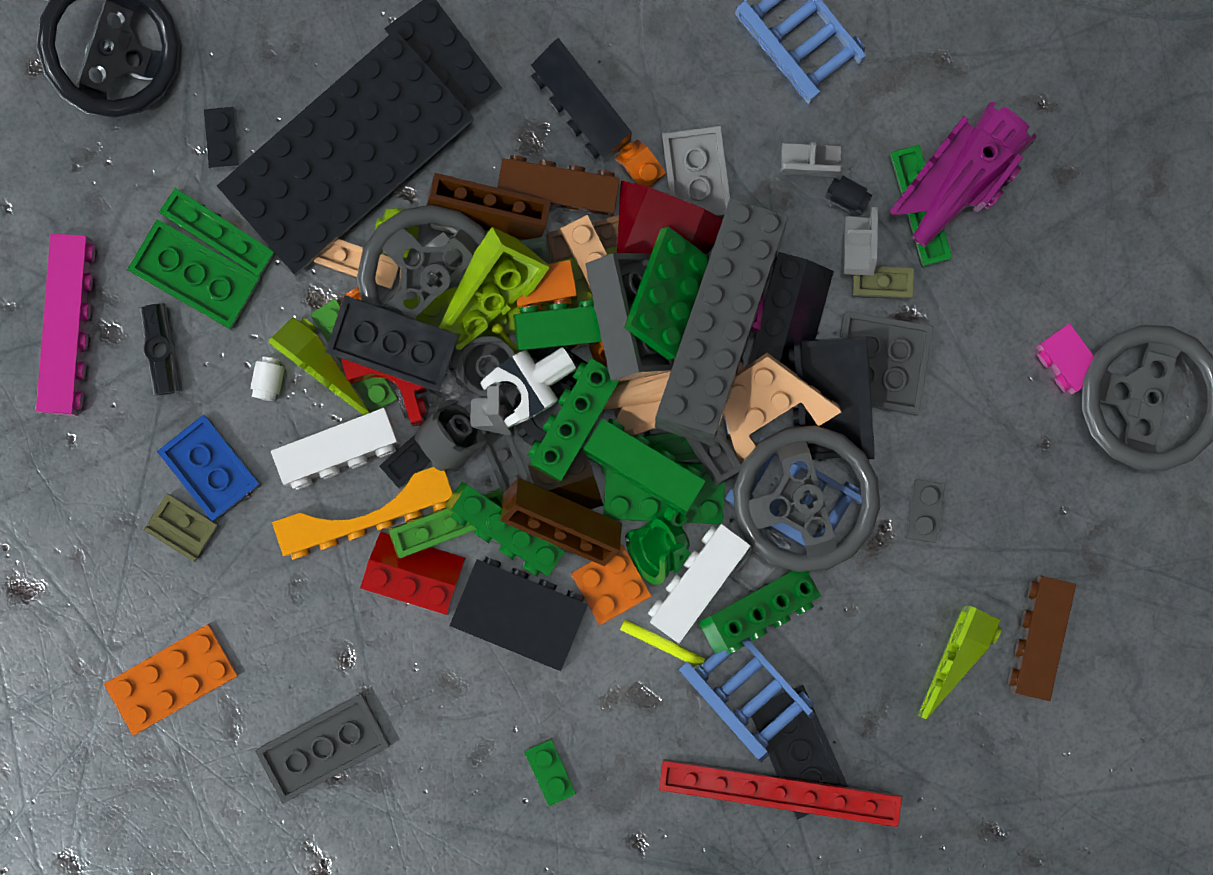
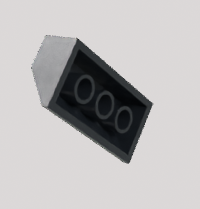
[530,38,632,163]
[747,252,834,373]

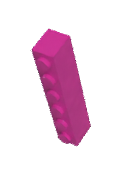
[36,233,95,416]

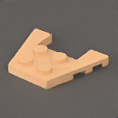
[724,353,841,464]

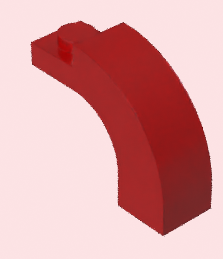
[341,358,428,427]

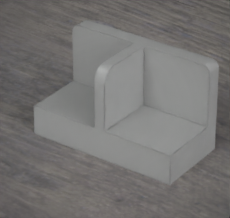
[780,141,842,177]
[844,207,878,276]

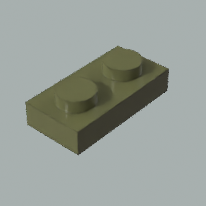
[852,266,914,299]

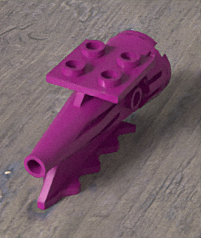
[889,102,1037,247]

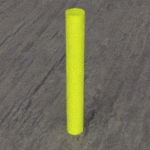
[620,619,706,666]

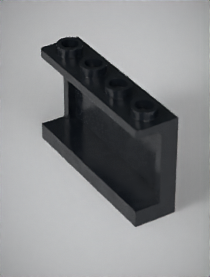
[789,336,875,460]
[449,556,588,671]

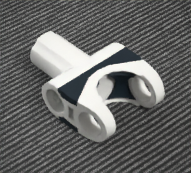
[480,347,577,428]

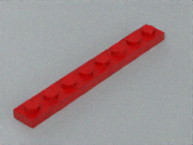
[659,759,903,827]

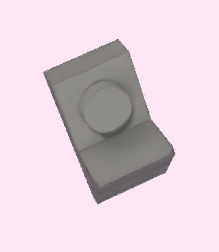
[470,386,513,435]

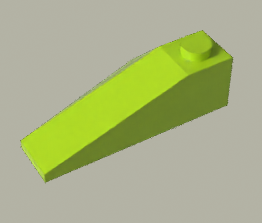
[439,227,550,350]
[268,317,371,415]
[918,606,1002,719]

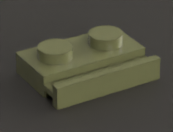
[144,493,219,562]

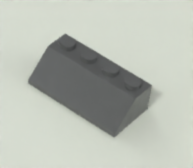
[585,253,674,381]

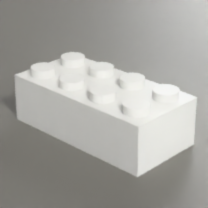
[271,408,401,490]
[648,524,751,644]

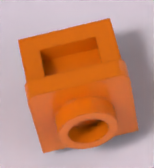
[615,140,666,187]

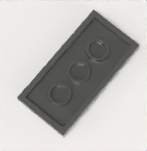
[255,693,390,804]

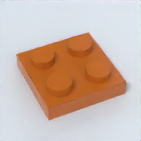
[571,544,651,625]

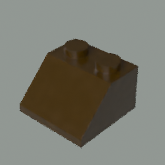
[528,448,603,509]

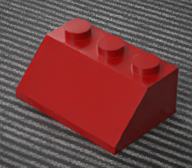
[360,531,466,615]

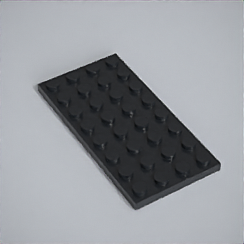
[217,30,474,276]

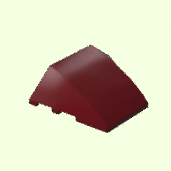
[617,180,723,254]

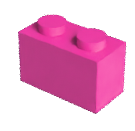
[1036,323,1093,394]

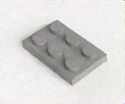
[662,126,730,217]

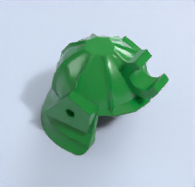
[625,507,690,585]

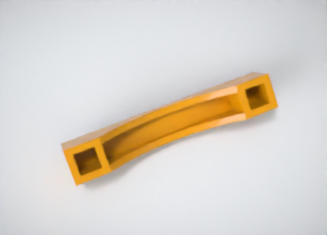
[272,467,453,560]

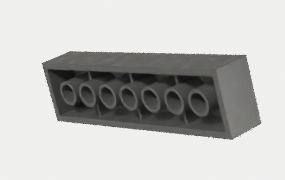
[655,198,788,446]

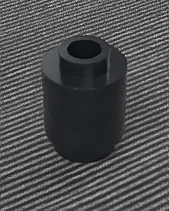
[826,175,872,215]

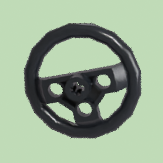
[36,0,180,118]

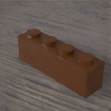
[497,155,620,217]
[426,173,551,240]
[500,477,622,567]
[1008,576,1076,701]

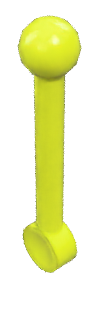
[492,323,521,354]

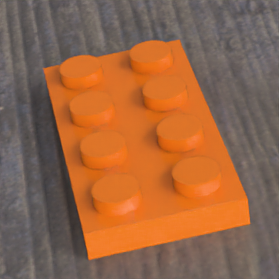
[104,624,239,736]

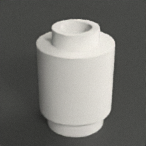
[250,357,285,402]

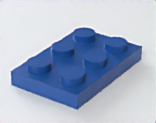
[157,414,260,522]

